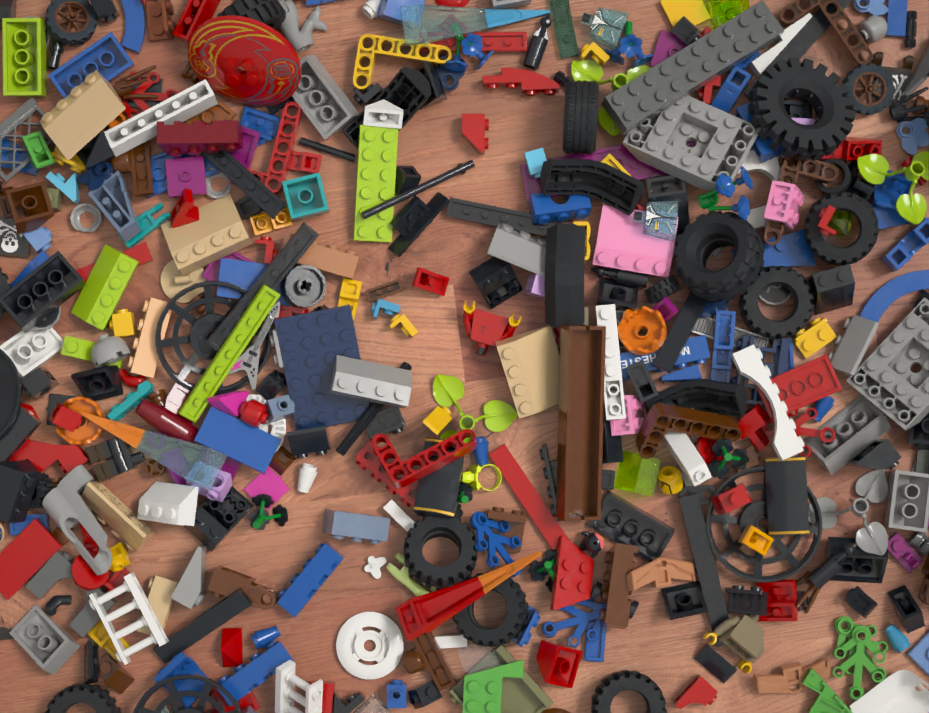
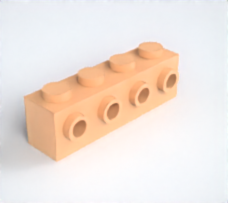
[127,297,172,378]

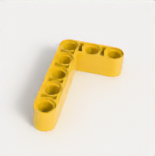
[353,34,452,91]

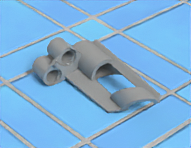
[42,464,112,575]

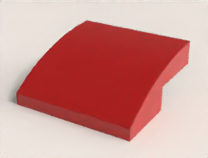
[756,579,798,621]

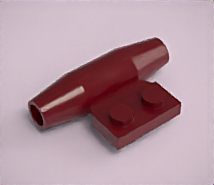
[135,382,205,452]

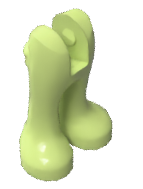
[386,553,436,597]

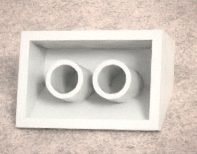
[137,482,199,526]

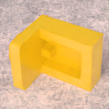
[109,542,130,573]

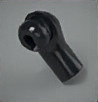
[45,595,72,616]

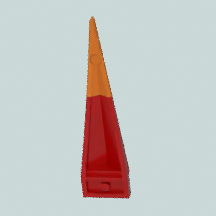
[396,551,543,641]

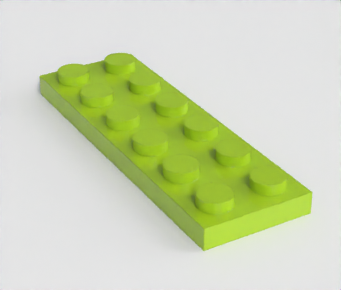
[353,125,398,242]

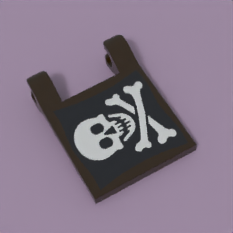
[871,52,914,107]
[0,217,30,258]

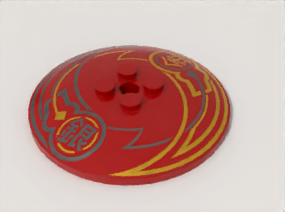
[188,15,301,107]

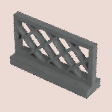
[0,97,53,183]

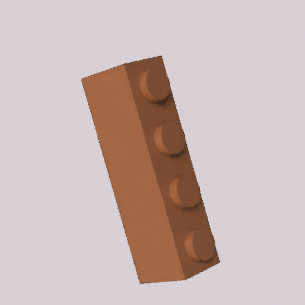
[281,234,360,280]

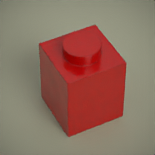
[49,402,82,432]

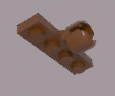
[111,140,154,198]
[402,631,457,692]

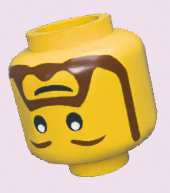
[657,466,684,495]

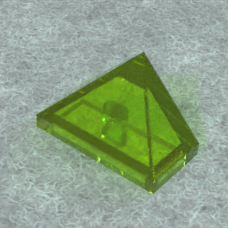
[828,211,853,236]

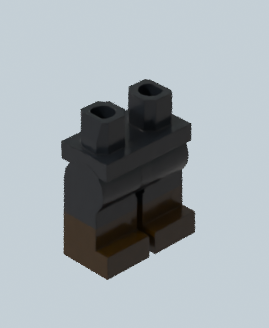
[86,437,146,482]

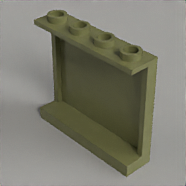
[449,645,553,713]

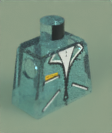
[581,7,629,50]
[633,201,679,241]

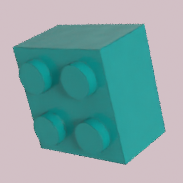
[282,173,330,222]

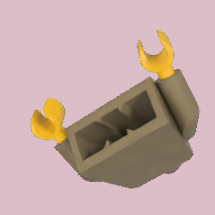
[703,615,764,673]

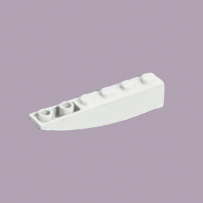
[595,304,626,421]

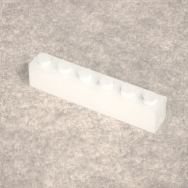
[104,79,218,157]

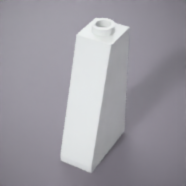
[663,430,712,486]

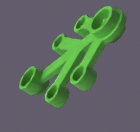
[833,616,888,680]
[833,625,886,701]

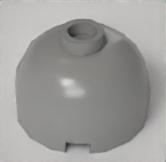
[91,334,131,368]

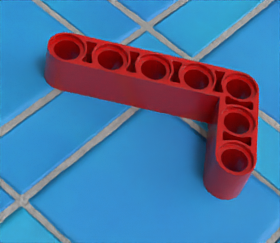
[229,102,302,195]
[371,429,477,488]

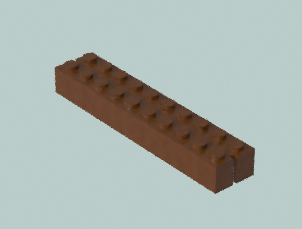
[556,324,606,522]

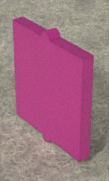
[244,466,290,510]

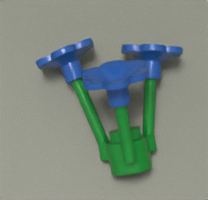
[698,166,753,220]

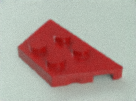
[550,536,594,611]

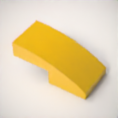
[338,278,362,322]
[88,620,131,661]

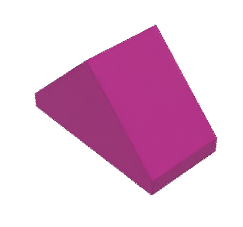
[207,390,249,417]

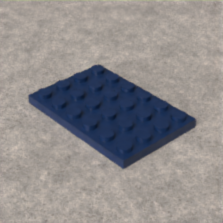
[274,304,370,431]

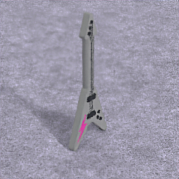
[228,301,280,390]

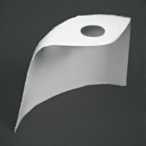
[849,670,929,713]

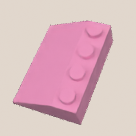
[592,204,679,278]

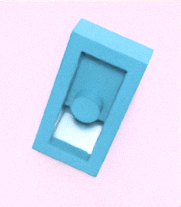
[46,171,80,204]

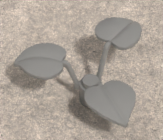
[808,470,888,556]

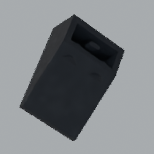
[644,175,689,235]
[184,486,254,552]

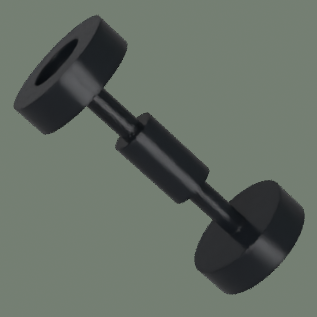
[590,581,639,619]

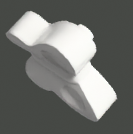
[364,556,387,579]

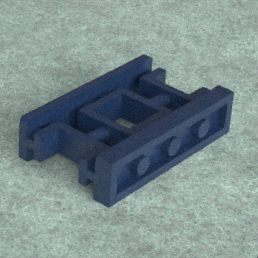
[731,335,790,414]

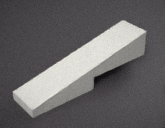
[749,13,812,78]

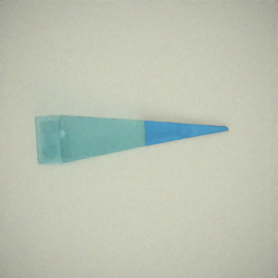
[400,4,551,46]

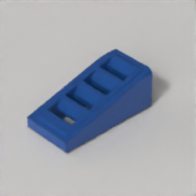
[660,364,702,382]

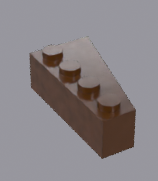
[599,543,639,629]

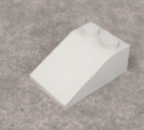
[0,328,64,382]

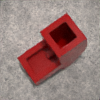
[738,403,770,451]

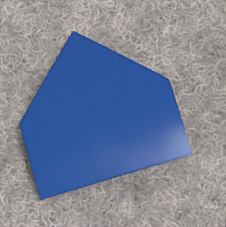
[240,106,281,147]

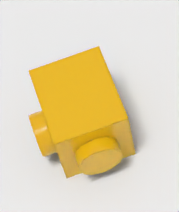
[110,309,137,338]

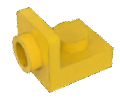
[580,42,610,66]
[389,314,419,337]

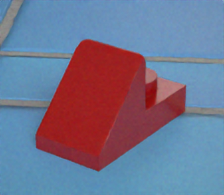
[170,188,199,228]
[412,267,450,296]

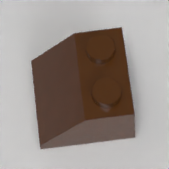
[6,181,54,234]

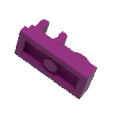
[887,532,923,574]

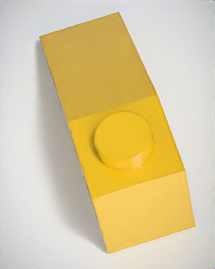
[423,406,453,436]

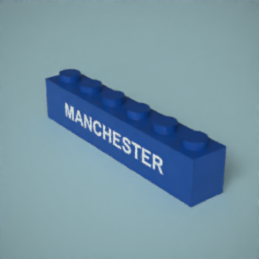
[620,335,710,381]

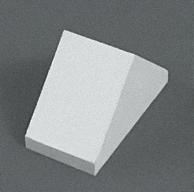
[363,99,404,129]

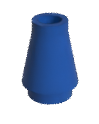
[810,396,835,422]
[471,436,489,465]
[251,625,281,649]

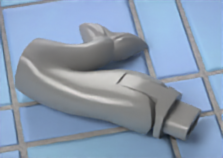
[278,0,327,54]

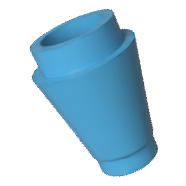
[884,624,911,654]

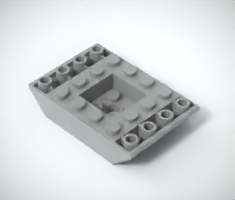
[623,96,761,192]
[846,297,929,431]

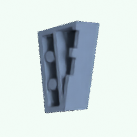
[88,170,141,242]
[322,509,390,544]

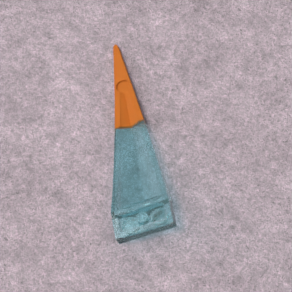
[80,412,227,492]

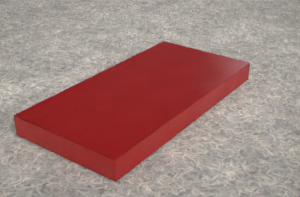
[755,354,842,421]
[0,518,63,600]

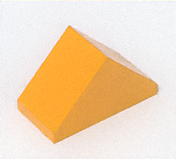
[738,524,774,556]

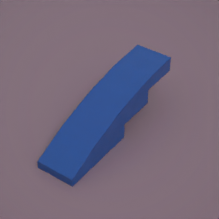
[710,310,736,383]

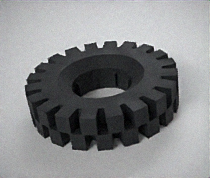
[748,58,855,161]

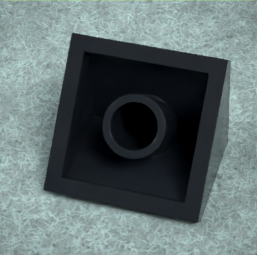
[415,61,447,110]
[76,131,114,167]
[596,277,638,311]
[71,365,123,401]
[661,581,708,620]

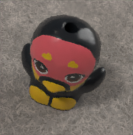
[579,531,604,558]

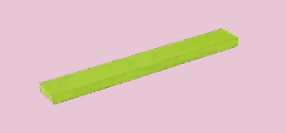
[178,284,280,423]

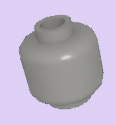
[859,15,887,44]

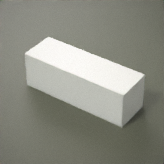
[383,499,415,532]
[434,633,468,649]

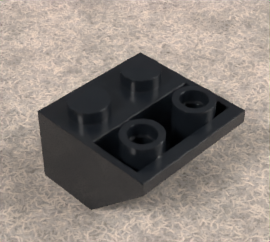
[469,257,523,309]

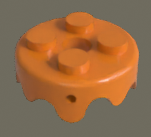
[617,306,667,355]
[55,396,105,445]

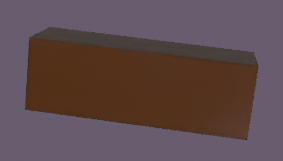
[365,279,403,303]

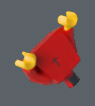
[463,300,522,356]

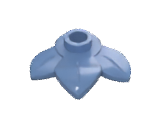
[853,0,889,16]
[896,118,929,155]

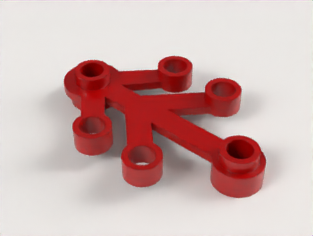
[113,71,178,119]
[761,407,836,457]

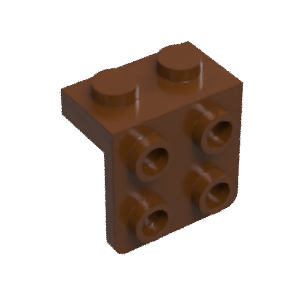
[484,507,527,553]

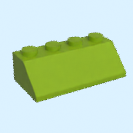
[2,18,47,97]
[71,244,140,330]

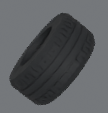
[563,80,599,154]

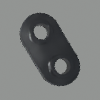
[678,485,716,505]

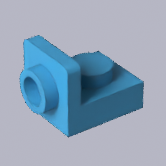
[371,299,401,319]

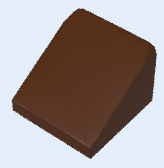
[269,446,296,476]

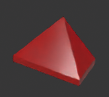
[221,627,243,667]

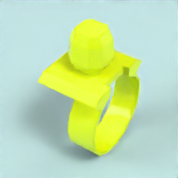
[461,464,502,491]

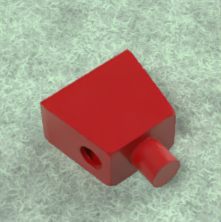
[710,482,752,515]

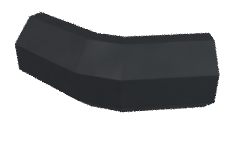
[342,67,431,149]
[540,159,644,216]
[544,223,586,327]
[644,379,748,418]

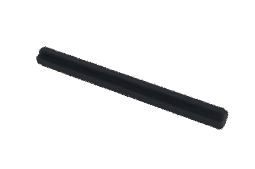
[336,362,412,456]

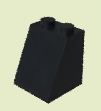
[805,264,855,315]

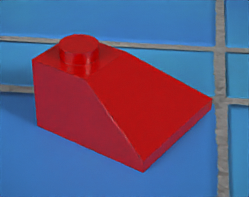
[536,640,583,688]

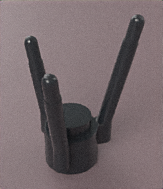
[889,87,929,123]

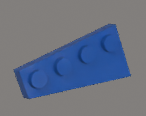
[731,230,816,267]

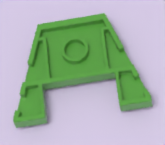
[462,660,524,713]
[802,668,853,713]

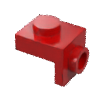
[818,205,837,237]
[255,237,278,264]
[104,567,131,597]

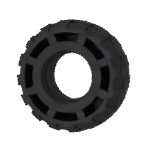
[673,211,765,302]

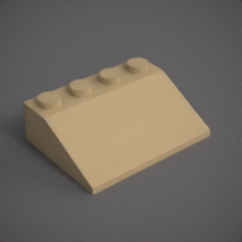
[40,70,126,160]
[161,193,253,276]
[495,325,560,419]
[81,481,156,551]

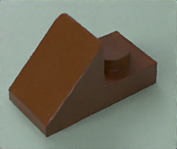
[98,653,135,694]

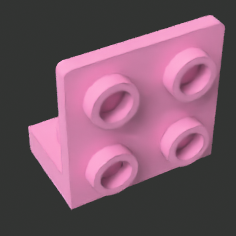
[763,180,804,229]
[610,395,645,436]

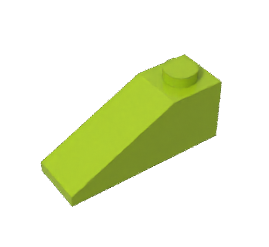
[61,335,123,368]

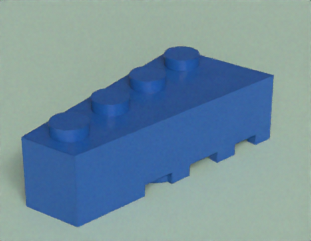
[277,542,345,617]
[217,640,294,706]

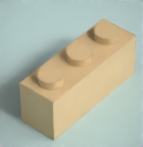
[137,574,179,635]

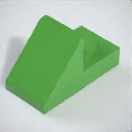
[22,131,55,170]

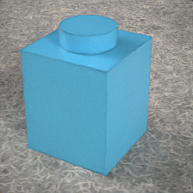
[524,148,547,179]

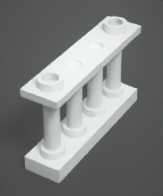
[89,572,169,665]
[275,660,323,713]

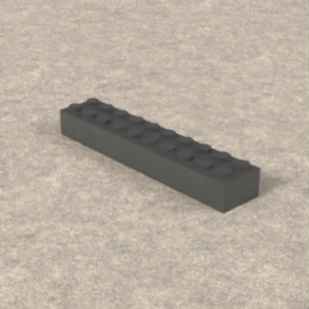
[602,0,784,136]

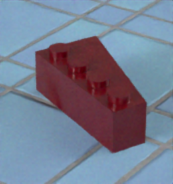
[157,120,243,157]

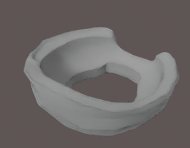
[206,168,232,199]
[70,203,102,232]

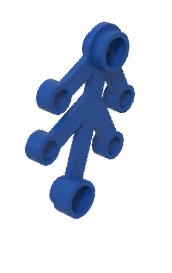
[470,511,522,578]
[542,599,604,648]

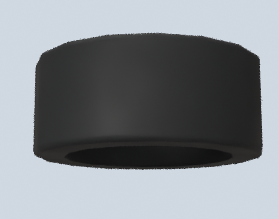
[814,159,851,195]

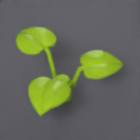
[571,60,653,136]
[857,151,929,225]
[433,374,518,443]

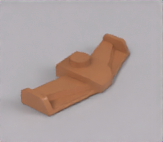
[626,557,696,591]
[753,656,831,694]

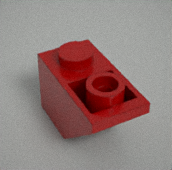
[462,113,489,155]

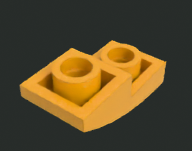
[249,207,293,237]

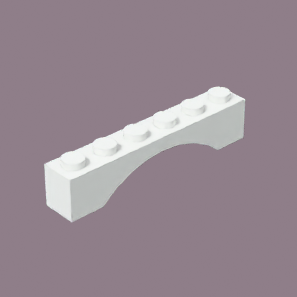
[731,345,805,462]

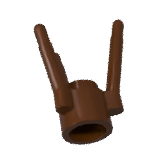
[114,65,158,99]
[796,569,820,614]

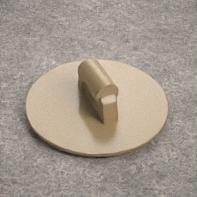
[161,259,207,303]

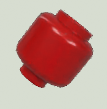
[239,399,269,427]

